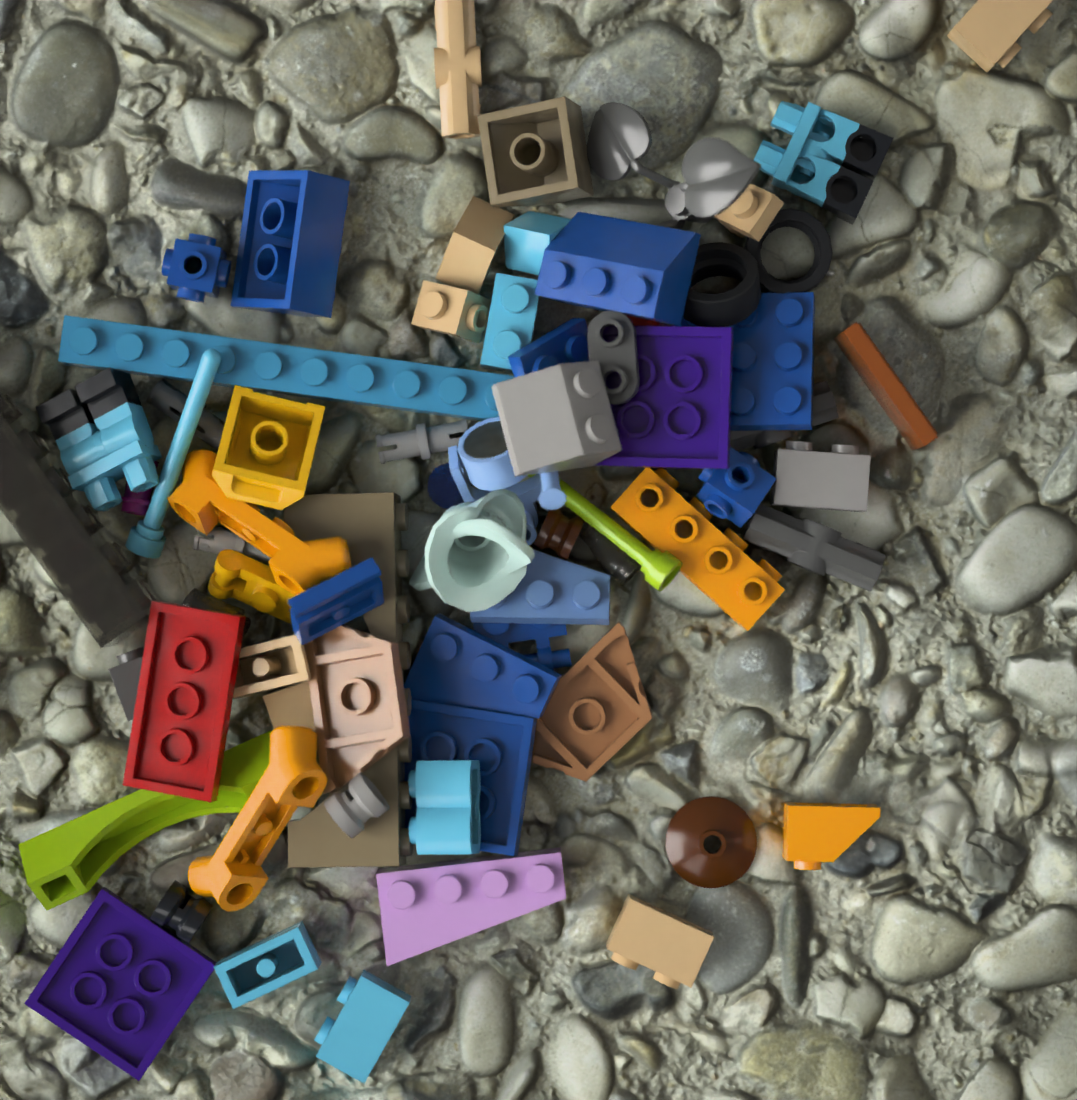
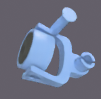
[448,417,566,545]

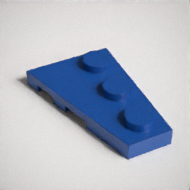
[404,613,561,719]

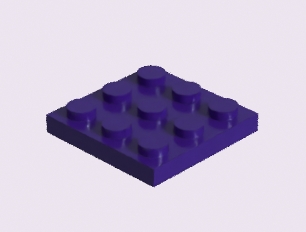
[594,325,734,469]
[24,887,217,1081]

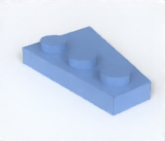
[470,550,611,625]

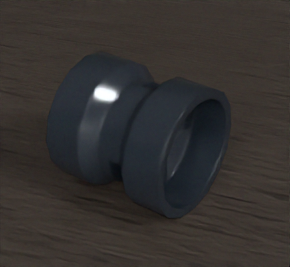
[150,880,214,944]

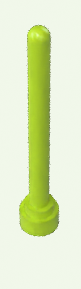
[527,474,683,592]

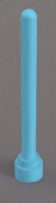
[125,349,221,559]

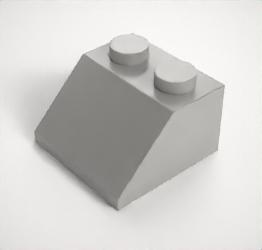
[491,360,622,477]

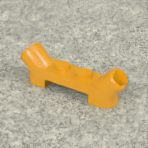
[167,449,352,596]
[188,726,327,912]

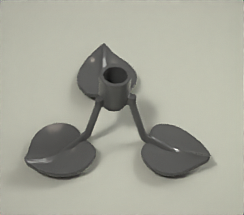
[587,102,761,229]

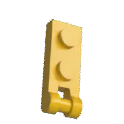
[208,549,294,624]

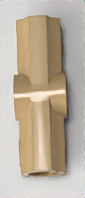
[434,0,482,139]

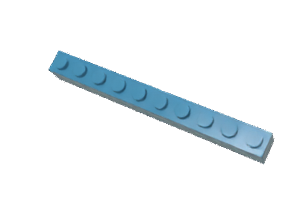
[58,315,514,421]

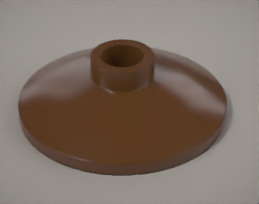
[665,796,757,888]

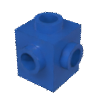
[162,233,231,303]
[695,447,777,528]

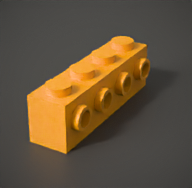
[609,467,785,631]

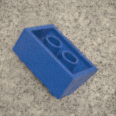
[231,170,350,318]
[535,212,701,326]

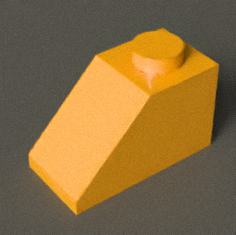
[783,802,881,870]

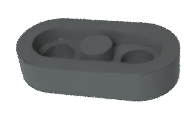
[587,310,640,405]

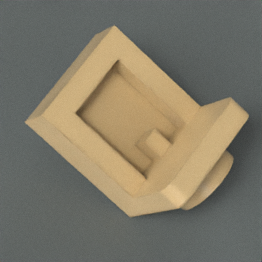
[714,183,784,242]
[411,280,491,343]

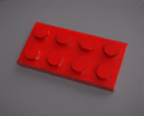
[123,600,246,802]

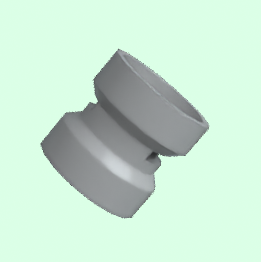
[324,773,390,838]

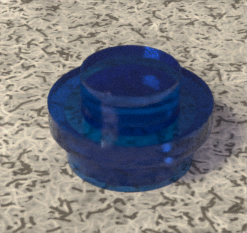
[427,463,473,509]

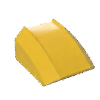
[212,385,325,510]

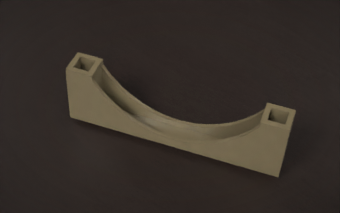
[284,492,413,868]

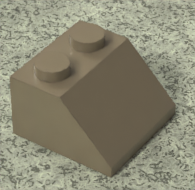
[477,96,594,207]

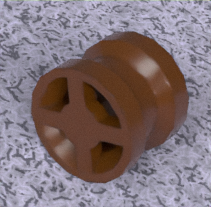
[533,508,585,561]

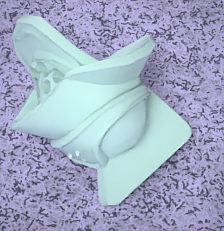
[409,489,535,612]

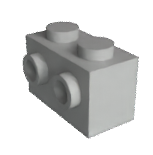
[770,441,871,512]

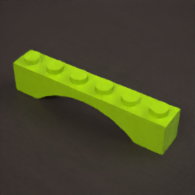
[18,730,272,911]

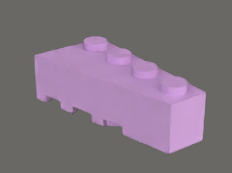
[376,847,566,966]

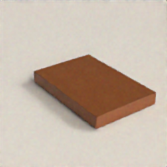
[834,322,938,451]

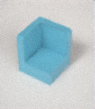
[504,211,571,276]

